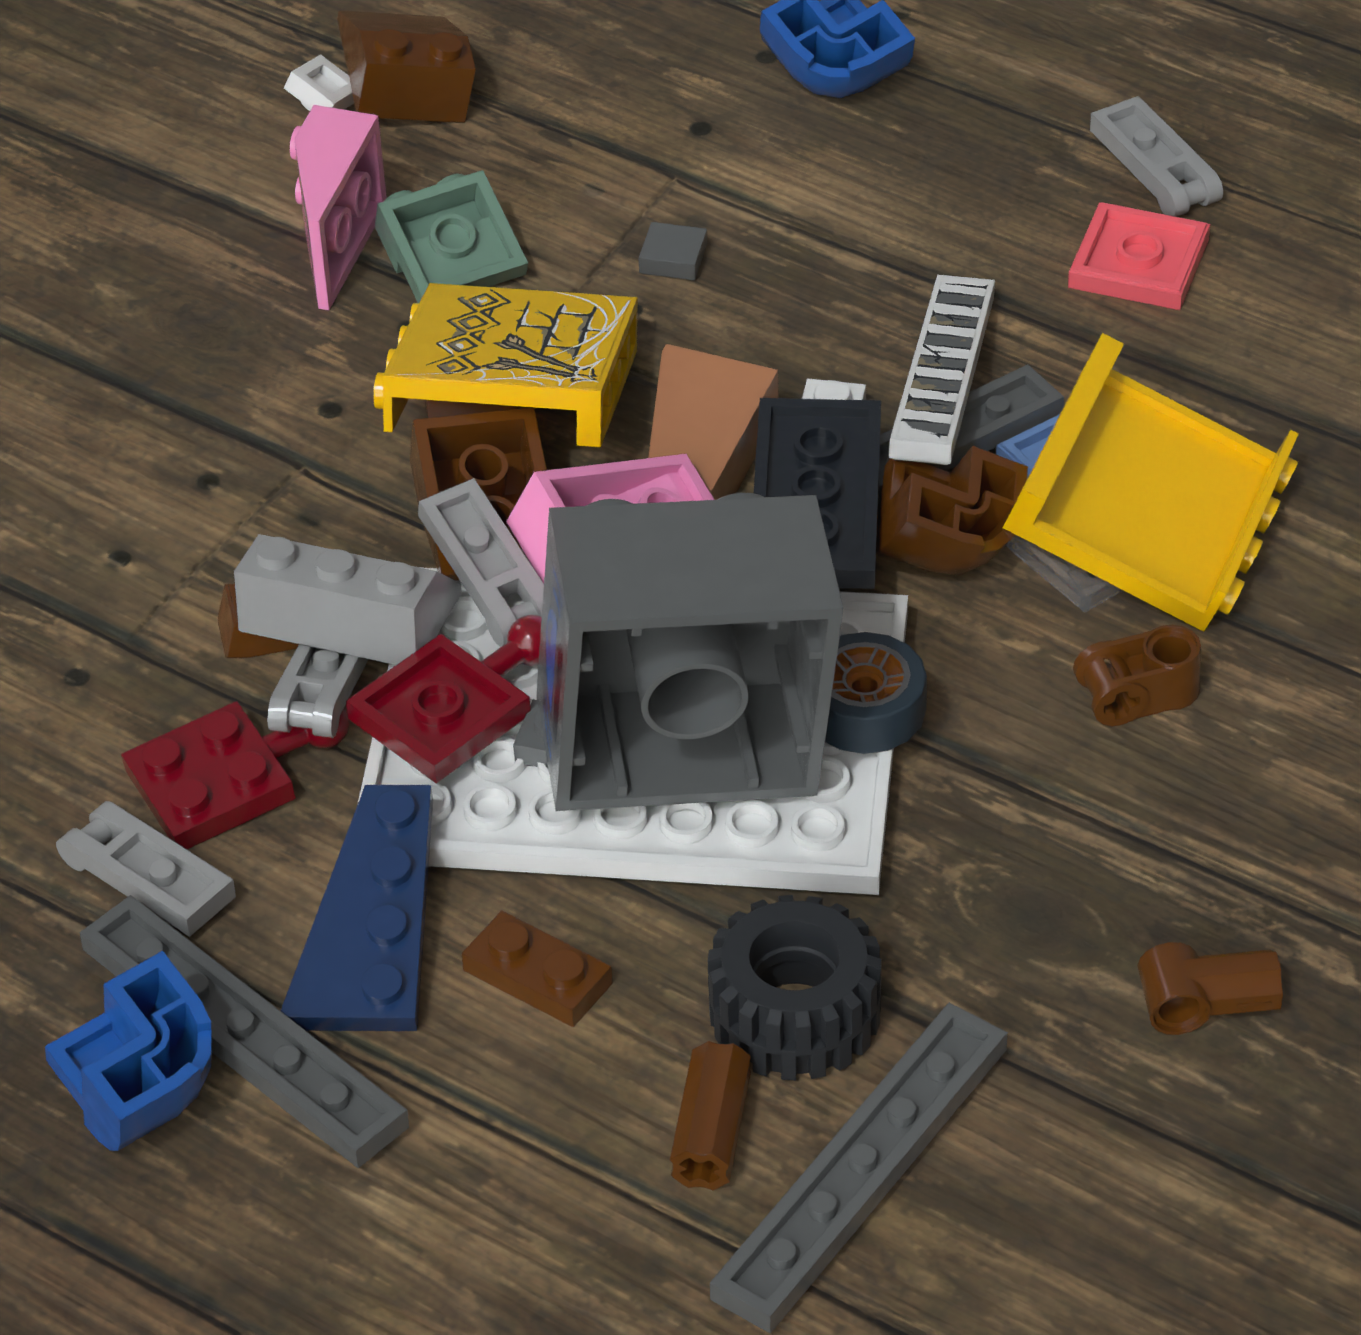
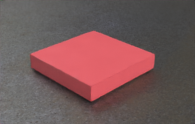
[1068,202,1210,310]

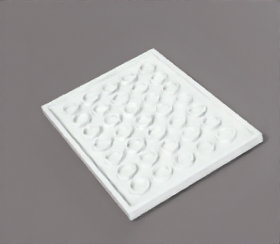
[357,567,908,895]

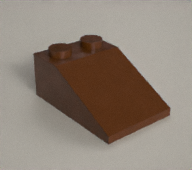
[337,10,476,123]
[410,407,546,581]

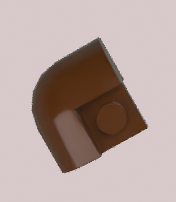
[876,446,1028,575]

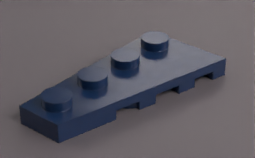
[280,785,433,1031]

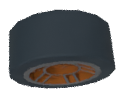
[825,632,927,754]

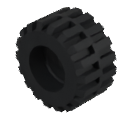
[708,895,881,1081]

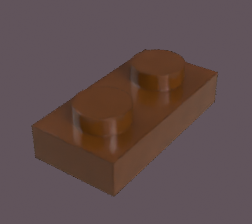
[462,910,613,1028]

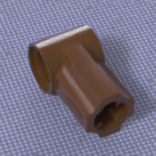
[1137,942,1283,1035]

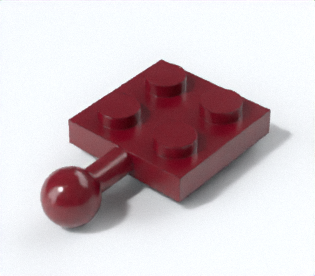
[346,615,542,784]
[121,701,350,850]

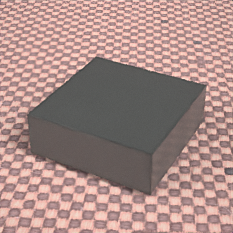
[639,222,707,280]

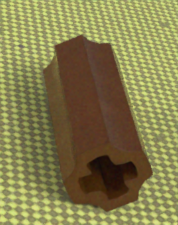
[670,1041,751,1191]

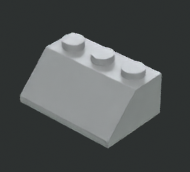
[234,534,461,665]

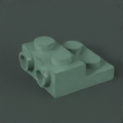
[375,170,528,303]

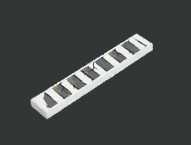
[889,275,995,465]

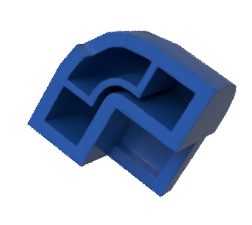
[759,0,915,98]
[45,951,212,1151]

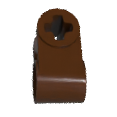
[1073,624,1201,726]

